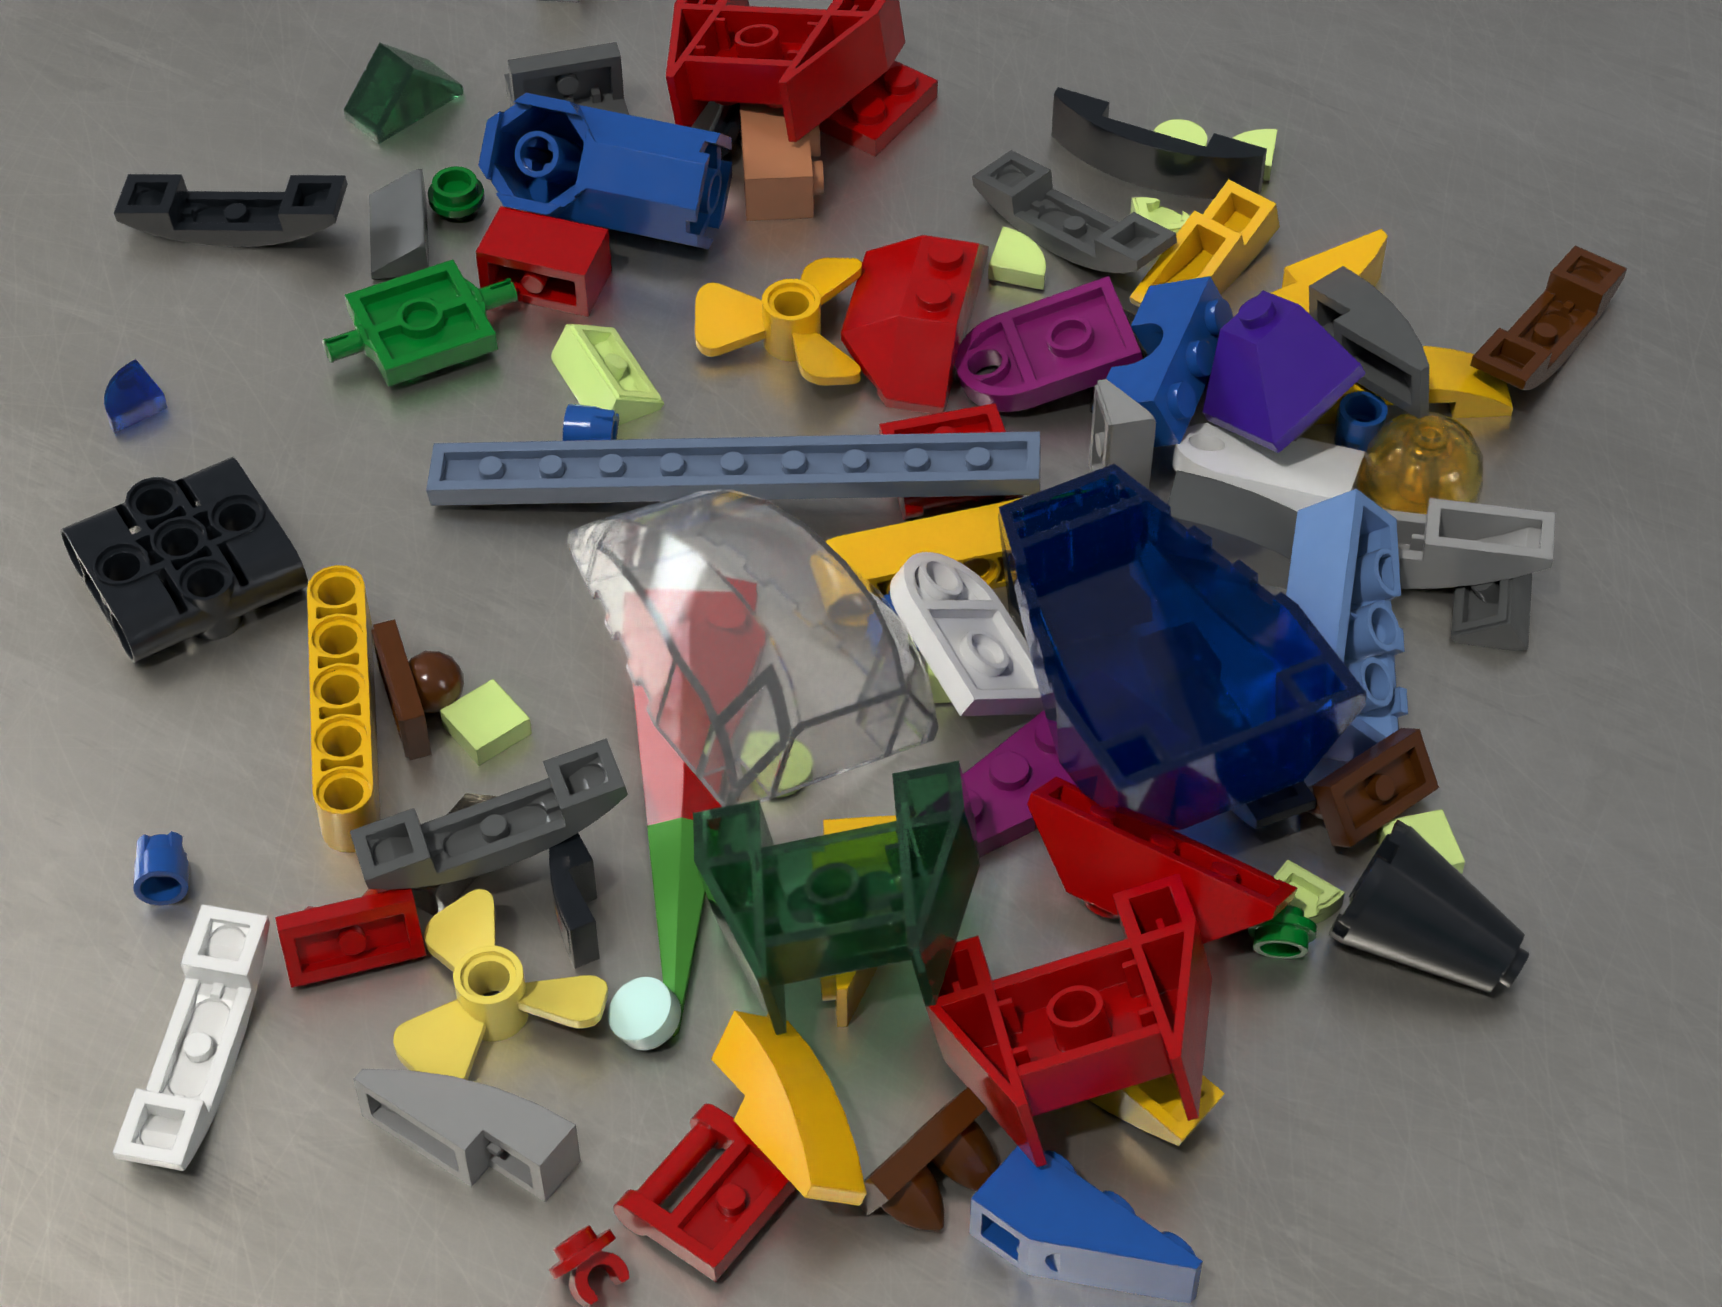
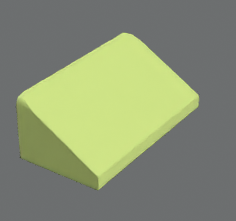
[551,324,664,426]

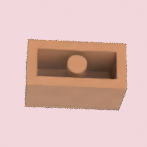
[740,103,824,221]

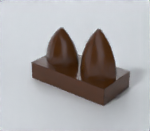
[1306,728,1439,847]
[859,1087,999,1231]

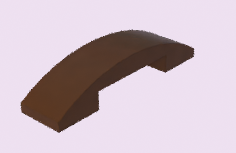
[1470,245,1627,390]

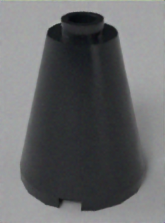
[1329,820,1530,993]

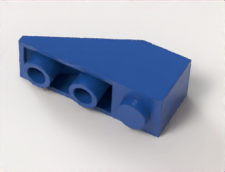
[969,1146,1203,1304]

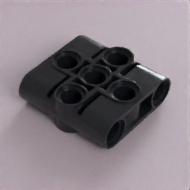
[60,457,308,663]

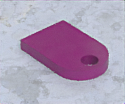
[955,276,1143,412]

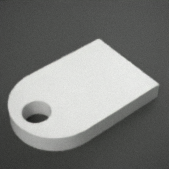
[1172,422,1365,512]
[890,552,1061,716]

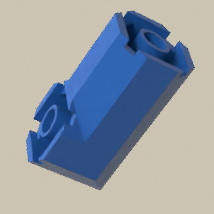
[478,93,732,250]

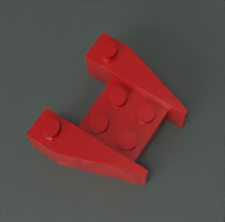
[666,0,905,142]
[912,873,1212,1167]

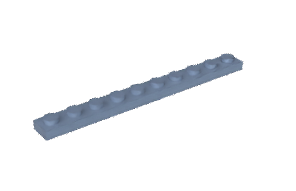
[426,431,1041,506]

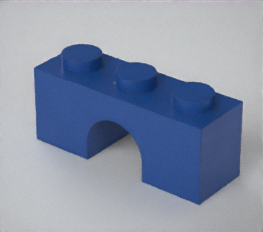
[1092,276,1233,447]

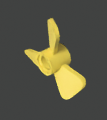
[393,889,608,1080]

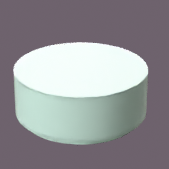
[608,977,681,1050]

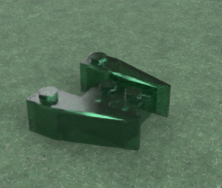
[693,760,980,1035]

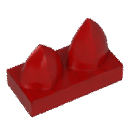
[275,888,426,988]

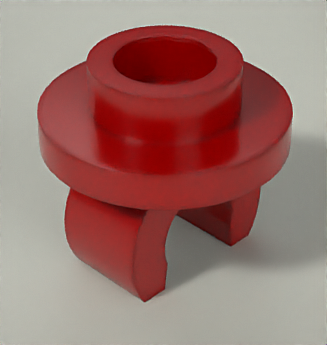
[548,1225,629,1307]

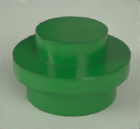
[428,166,485,218]
[1248,905,1317,959]

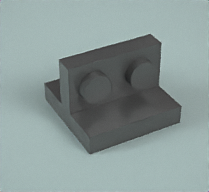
[504,42,629,115]

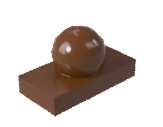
[371,619,464,760]

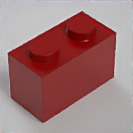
[476,206,612,317]

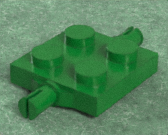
[322,259,518,387]

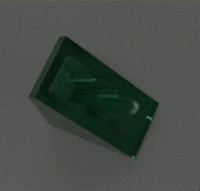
[343,43,463,144]

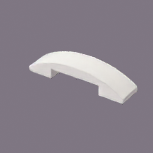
[112,904,270,1171]

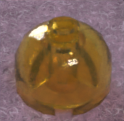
[1360,412,1483,514]

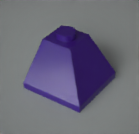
[1202,290,1366,453]

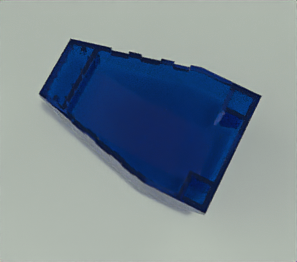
[999,463,1366,830]

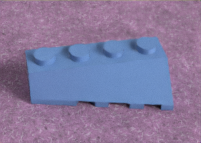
[1268,489,1408,762]

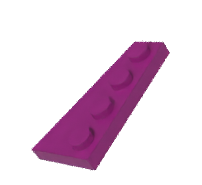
[916,668,1192,866]

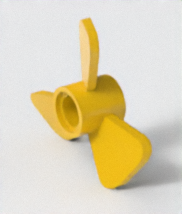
[695,257,862,386]

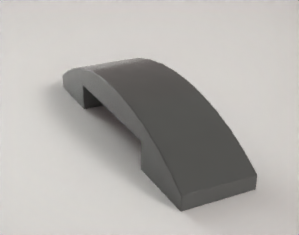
[972,150,1177,273]
[350,738,628,890]

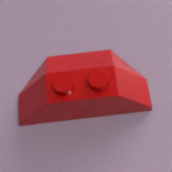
[841,235,989,414]
[1027,776,1298,944]

